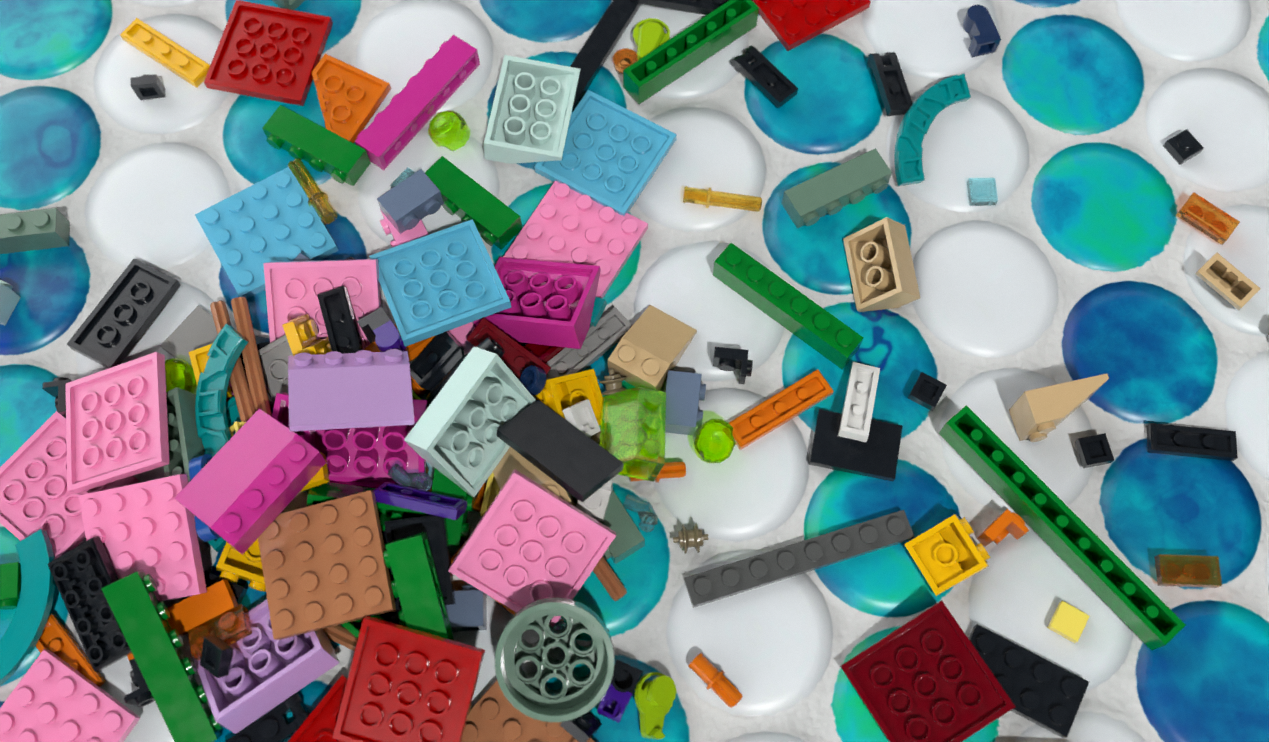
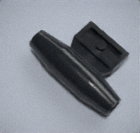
[410,331,505,408]

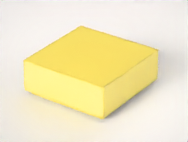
[1047,601,1090,643]

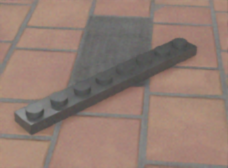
[684,510,915,608]

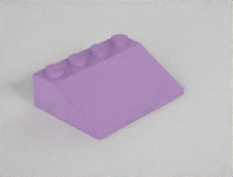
[288,349,414,431]
[191,600,340,734]

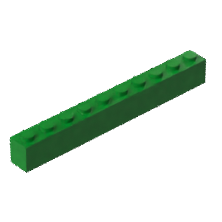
[939,405,1186,650]

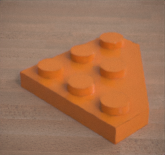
[312,53,391,143]

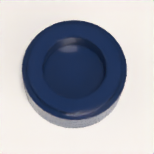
[520,365,546,395]

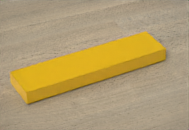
[120,18,210,88]

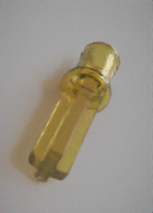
[288,158,337,224]
[683,186,762,212]

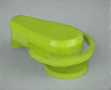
[633,18,670,60]
[635,672,676,739]

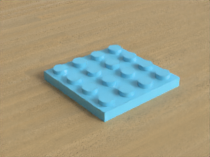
[534,90,677,216]
[195,166,339,299]
[369,219,511,347]

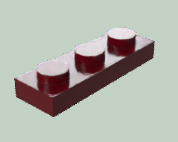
[467,317,551,380]

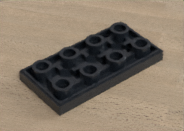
[497,400,624,502]
[47,536,132,672]

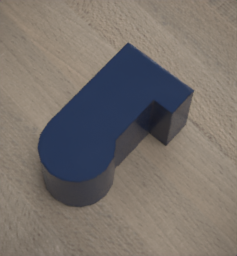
[962,5,1001,58]

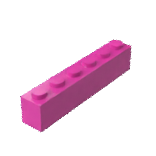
[355,34,480,170]

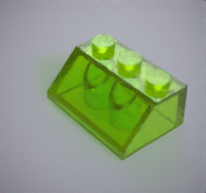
[600,387,666,482]

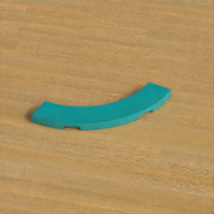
[894,74,971,186]
[195,324,248,457]
[0,529,55,686]

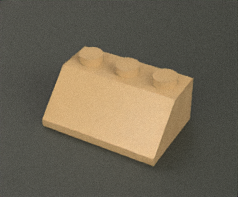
[843,217,920,312]

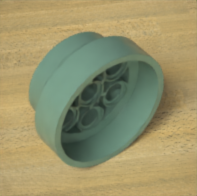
[495,598,614,722]

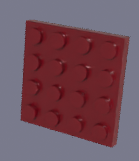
[840,601,1015,742]

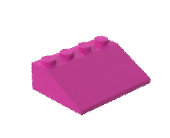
[473,257,601,349]
[304,400,427,491]
[174,409,326,555]

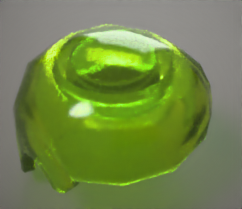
[428,110,470,151]
[165,358,197,393]
[692,419,736,464]

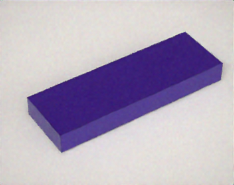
[373,482,468,520]

